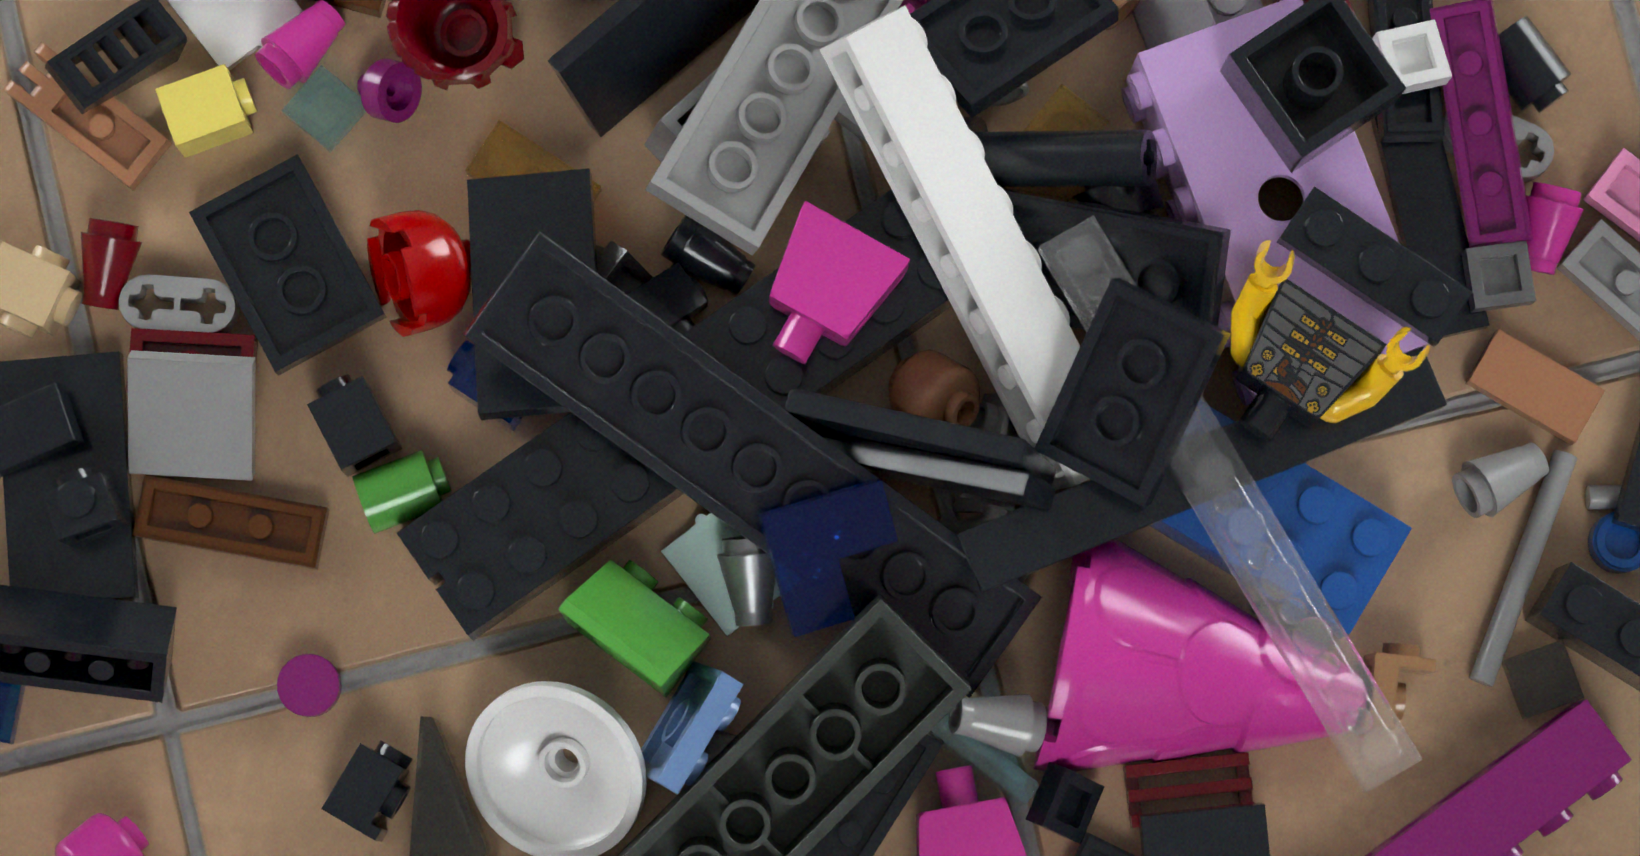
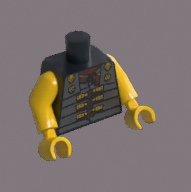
[1230,240,1430,441]

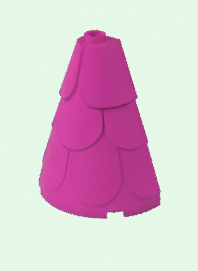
[1033,539,1368,772]

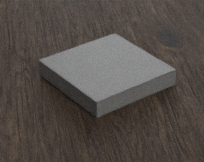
[127,350,256,481]

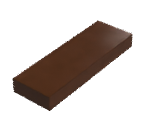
[133,475,330,570]

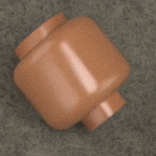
[888,349,980,427]

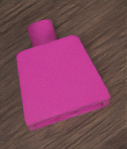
[769,201,910,364]
[916,765,1027,856]

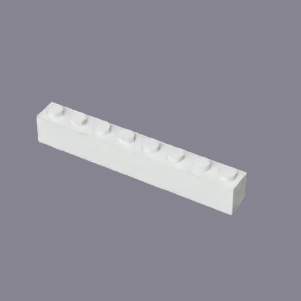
[819,6,1089,490]

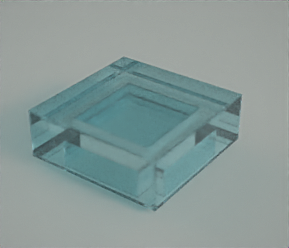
[281,65,366,153]

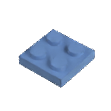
[641,661,743,794]

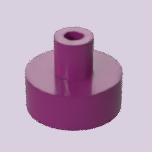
[357,59,422,123]

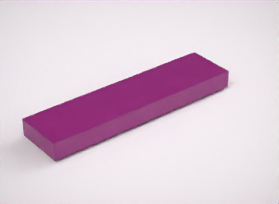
[1429,0,1533,248]

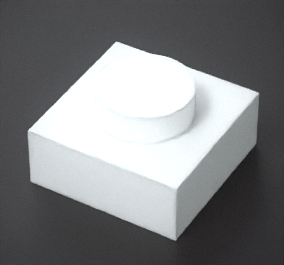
[1372,19,1452,94]

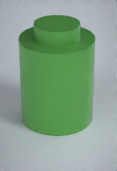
[352,450,452,534]

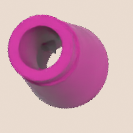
[255,0,345,89]
[1526,182,1584,275]

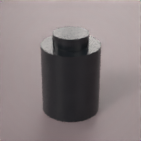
[1499,16,1571,113]

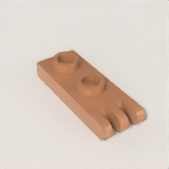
[3,42,172,191]

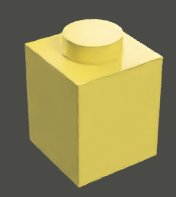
[155,64,258,158]

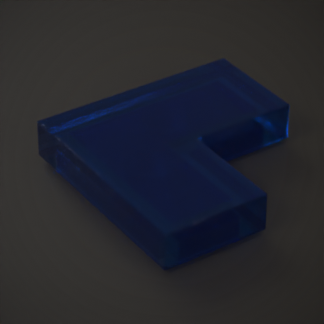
[758,479,898,637]

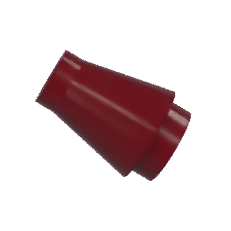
[81,218,142,310]

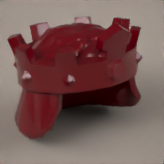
[386,0,524,90]

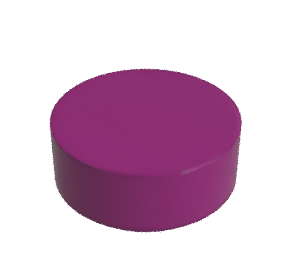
[277,654,342,717]

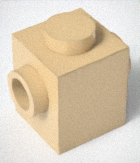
[0,241,82,339]

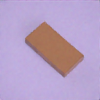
[1465,329,1605,445]

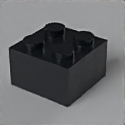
[1220,0,1406,173]

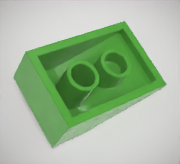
[558,559,711,698]

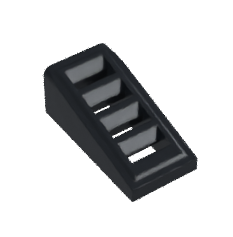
[45,0,187,114]

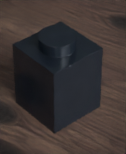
[307,374,403,477]

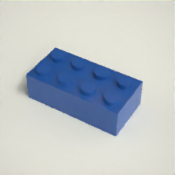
[1150,400,1412,639]

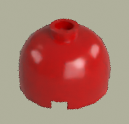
[367,210,471,337]

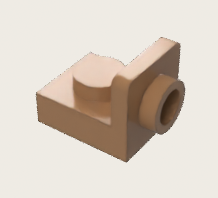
[1357,643,1436,732]

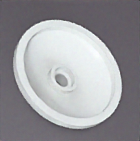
[465,681,647,856]

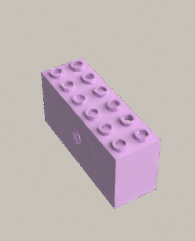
[1121,0,1431,406]

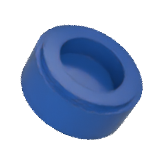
[1588,512,1640,574]

